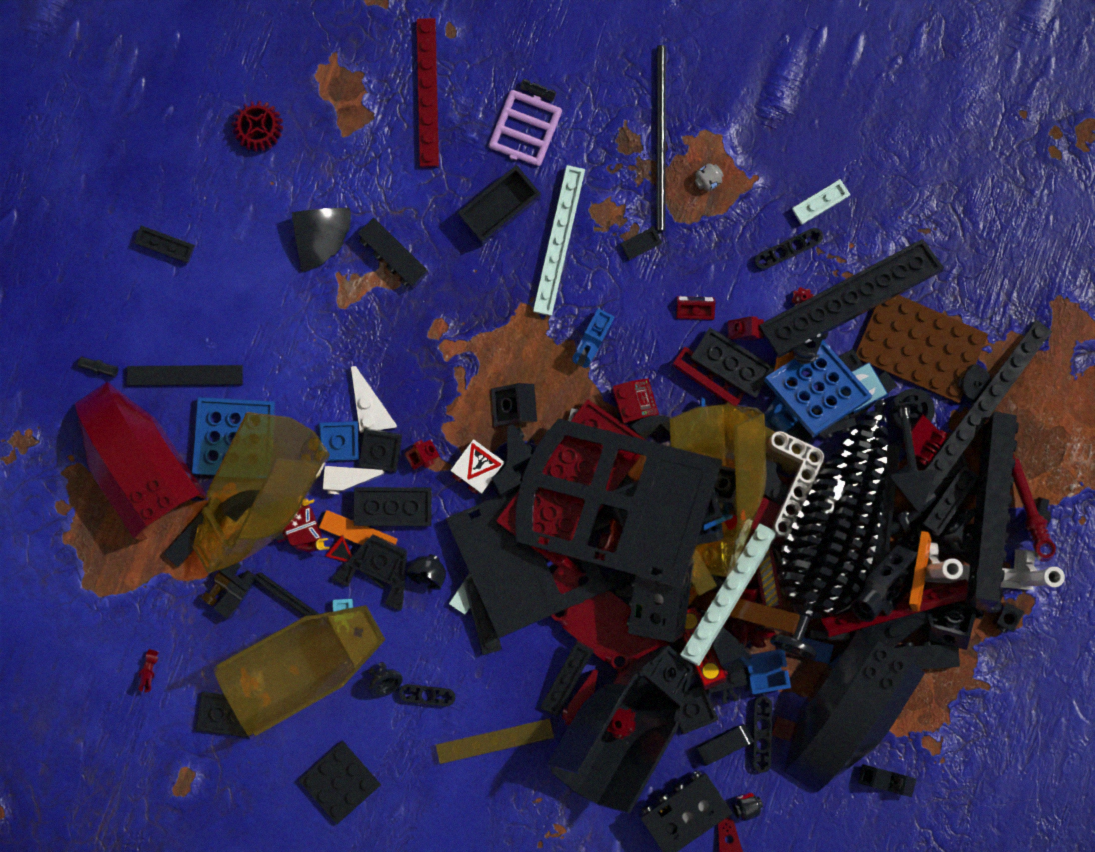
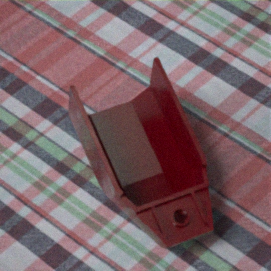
[75,382,208,540]

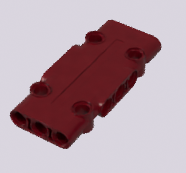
[551,557,672,672]

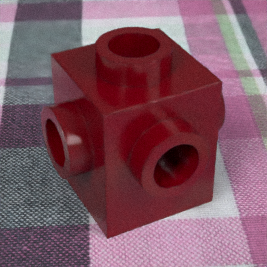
[404,440,440,470]
[607,707,636,739]

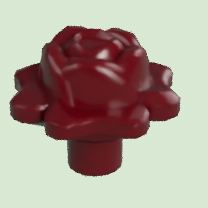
[791,287,814,306]

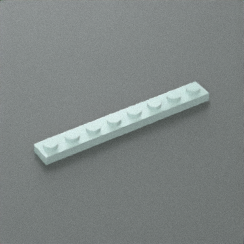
[533,165,585,316]
[681,524,777,666]

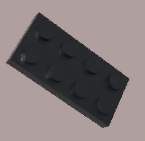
[690,327,775,400]
[354,487,432,527]

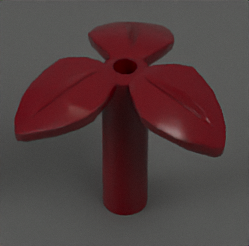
[746,624,776,648]

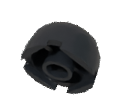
[406,554,446,590]

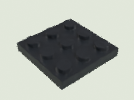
[299,741,382,824]

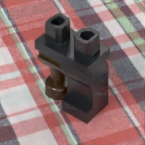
[201,559,256,619]

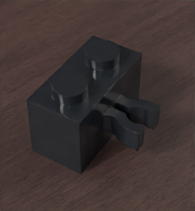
[707,669,748,704]

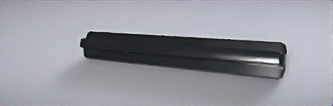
[254,572,321,623]

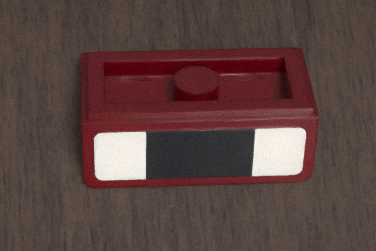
[676,296,716,320]

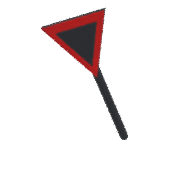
[326,535,385,588]

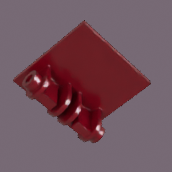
[901,415,947,466]

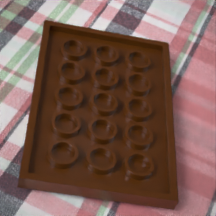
[855,295,988,404]

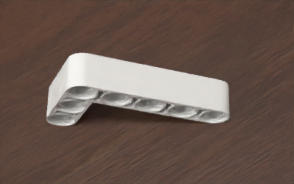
[768,431,824,537]

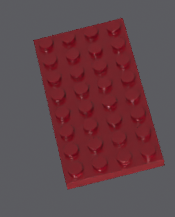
[496,399,647,567]

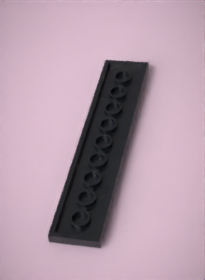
[759,239,944,358]

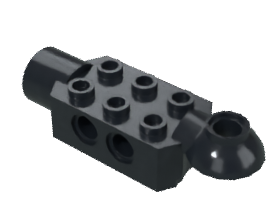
[851,535,920,622]

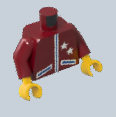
[274,493,330,553]

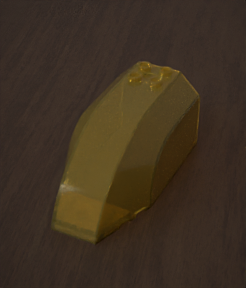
[670,404,766,577]
[193,412,330,572]
[213,605,386,739]

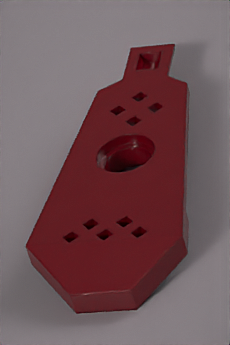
[718,816,743,852]

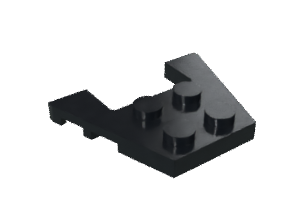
[332,534,408,611]

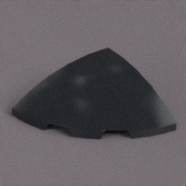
[292,208,351,272]

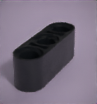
[695,724,754,766]

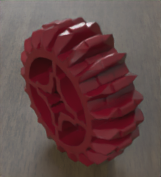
[232,101,284,152]

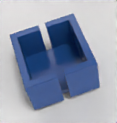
[746,649,791,694]

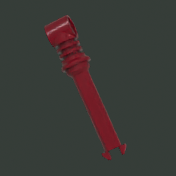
[1011,453,1056,562]

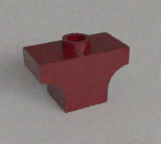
[728,316,764,341]

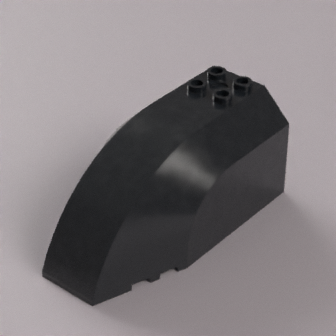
[784,630,925,792]
[547,645,693,814]

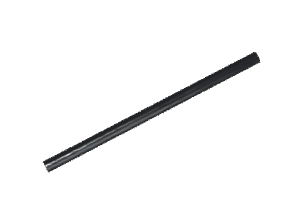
[656,45,666,232]

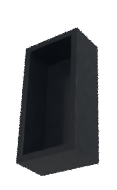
[458,165,541,246]

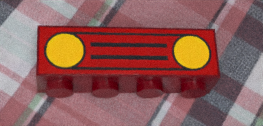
[681,606,728,691]

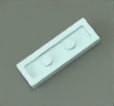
[792,179,850,225]

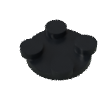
[957,364,991,403]

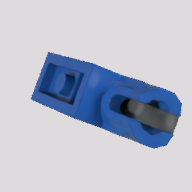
[572,308,615,368]

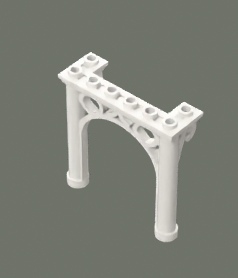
[925,542,1065,590]

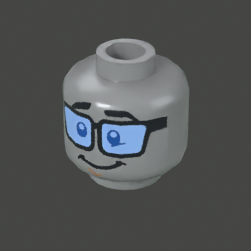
[694,163,724,192]

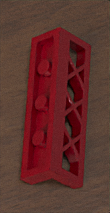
[672,347,745,409]

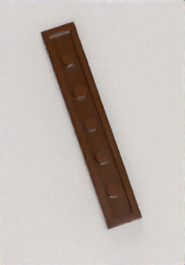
[688,587,800,635]

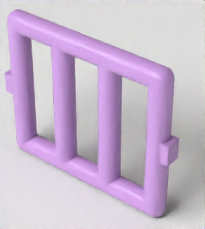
[489,90,562,166]

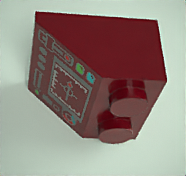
[612,378,659,425]

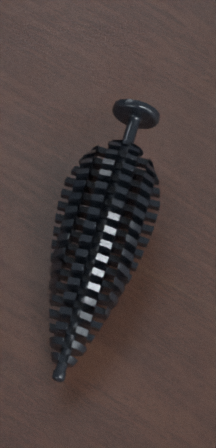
[770,400,888,659]

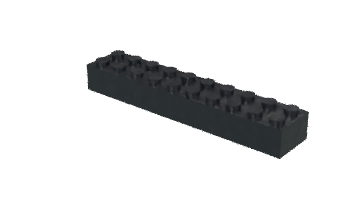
[965,411,1019,611]

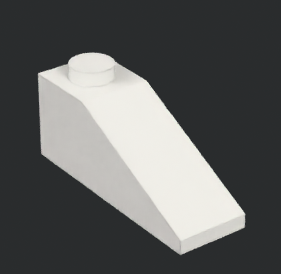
[323,466,384,495]

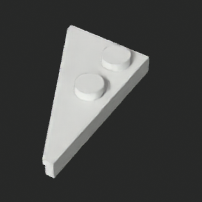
[351,366,397,433]

